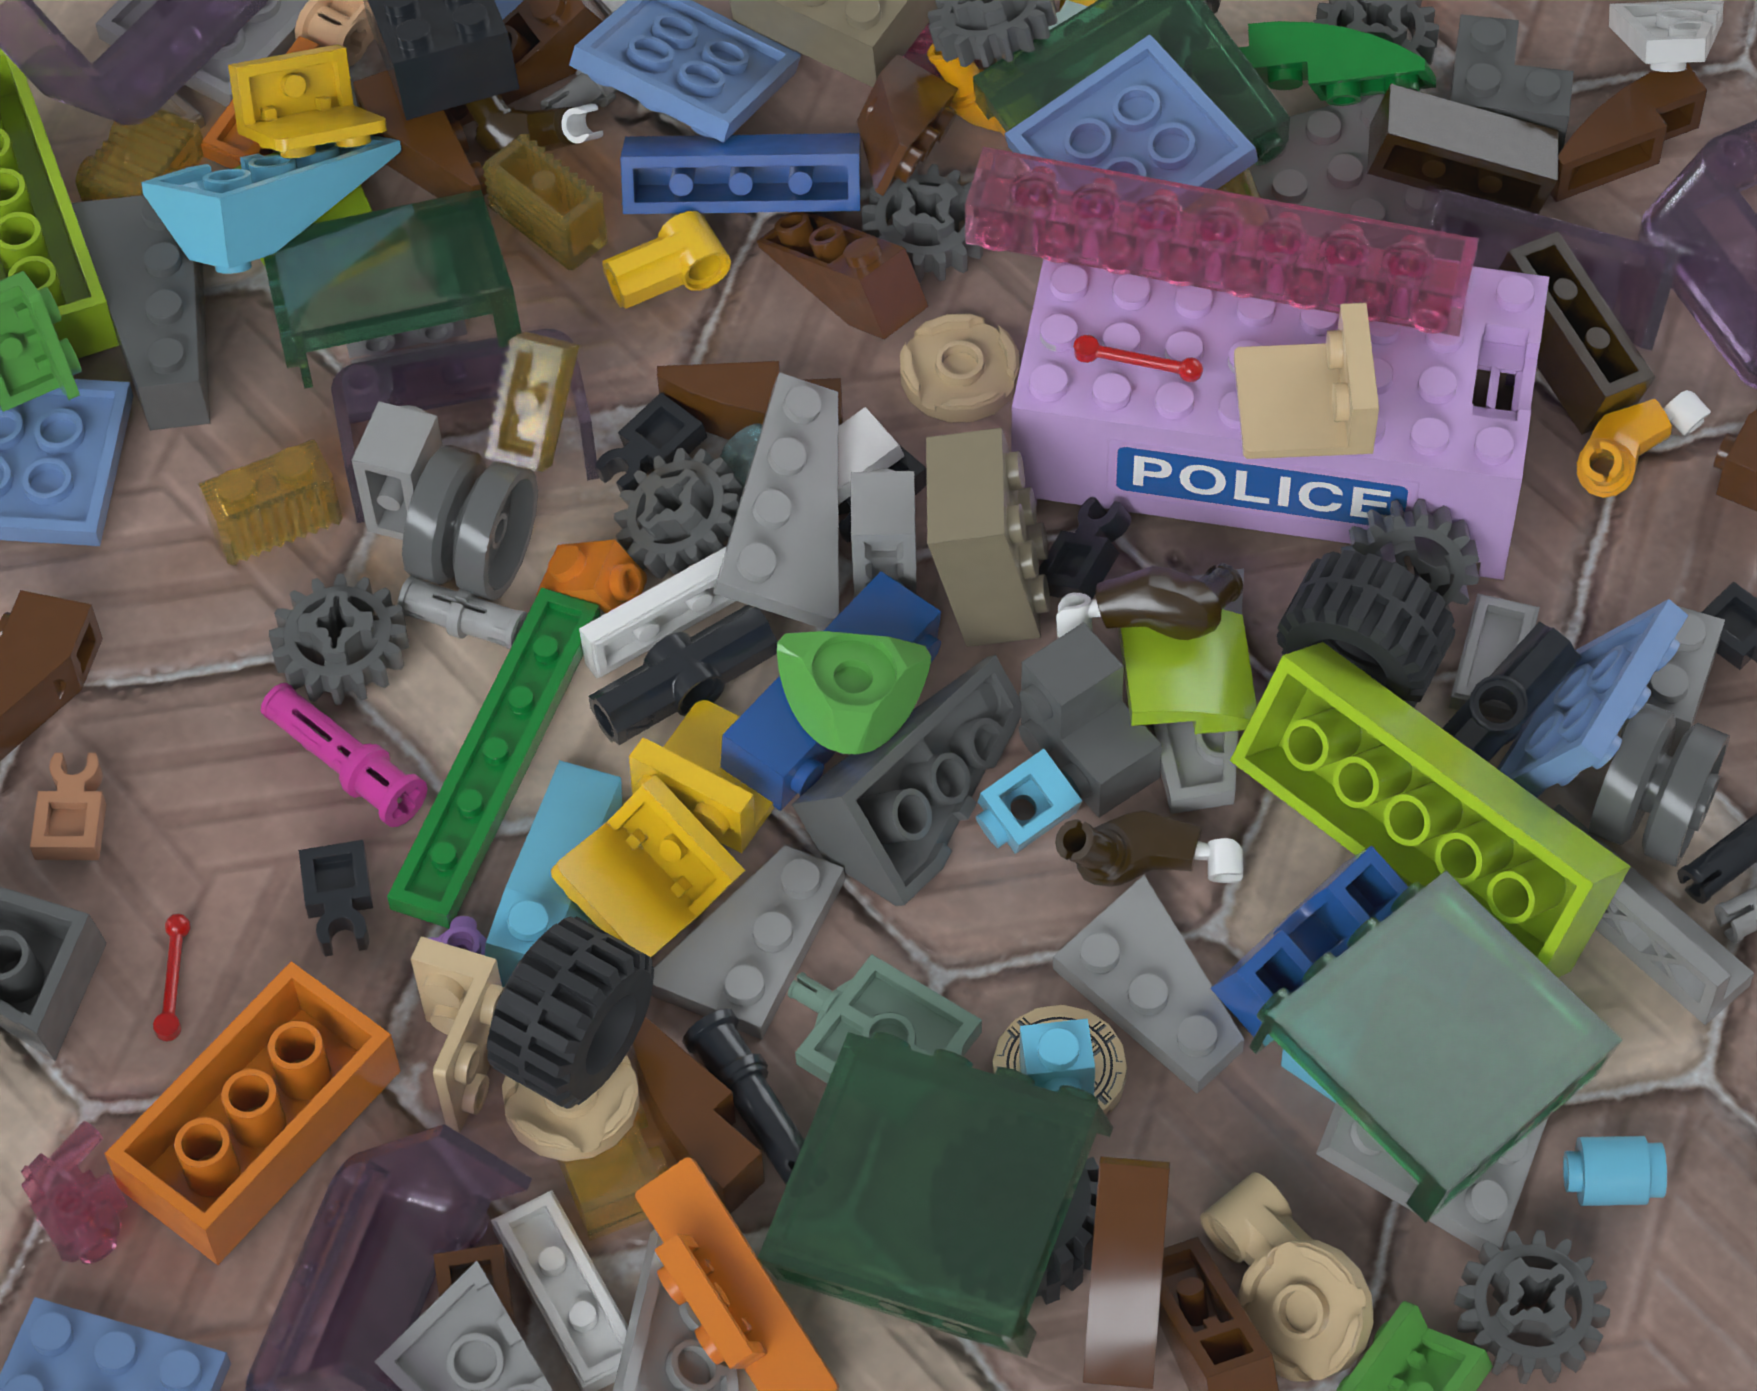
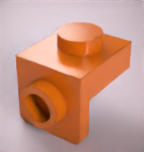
[536,539,647,614]

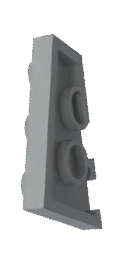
[651,845,845,1040]
[1053,875,1244,1094]
[613,1229,739,1391]

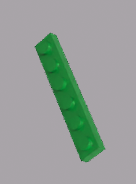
[387,587,601,929]

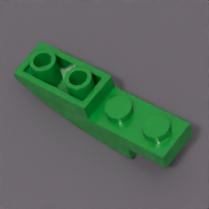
[1192,21,1436,106]

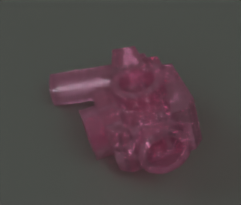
[21,1121,128,1264]

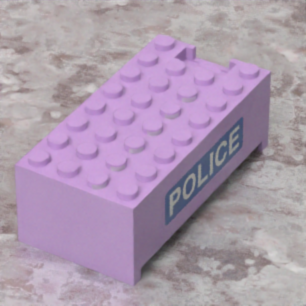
[1011,210,1549,580]

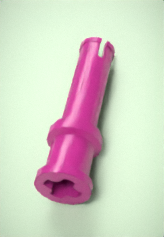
[260,683,428,828]

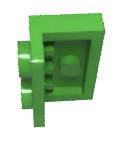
[0,271,82,412]
[1336,1301,1493,1391]

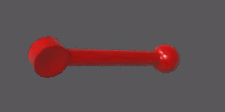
[1073,335,1203,382]
[153,913,191,1042]

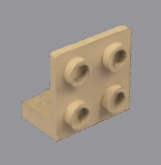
[1234,303,1379,459]
[411,936,504,1133]

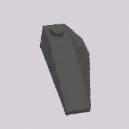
[792,655,1021,906]

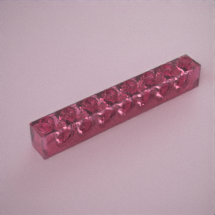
[965,147,1479,337]

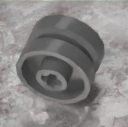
[402,445,538,601]
[1589,703,1730,867]

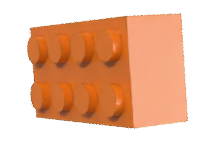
[104,961,401,1265]

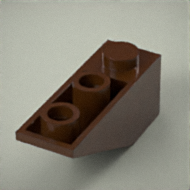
[449,0,606,126]
[857,54,958,196]
[353,70,490,224]
[757,212,929,340]
[0,590,103,761]

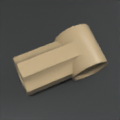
[1200,1172,1313,1266]

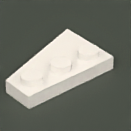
[1609,0,1724,72]

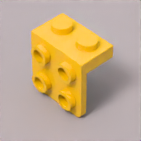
[228,44,387,158]
[629,700,775,853]
[551,774,746,958]

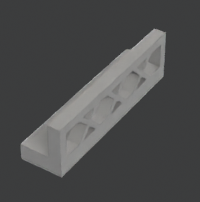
[1553,804,1754,1025]

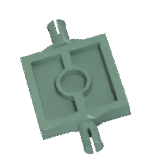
[788,954,992,1132]

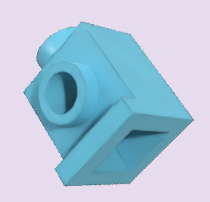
[976,749,1082,854]
[1019,1019,1096,1123]

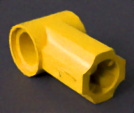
[602,211,731,309]

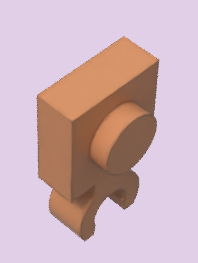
[30,752,107,860]

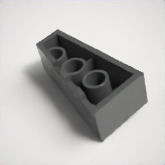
[71,195,210,431]
[0,887,107,1061]

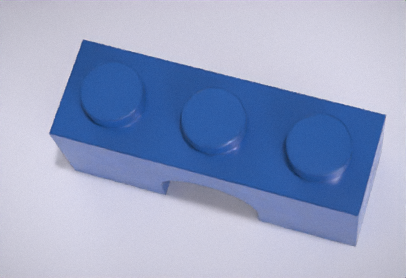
[1210,845,1416,1038]

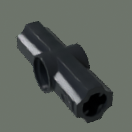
[588,605,778,745]
[1442,621,1582,763]

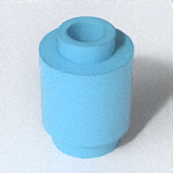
[1563,1136,1667,1206]

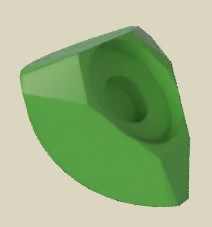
[777,631,931,754]

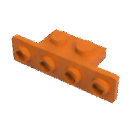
[635,1157,840,1391]

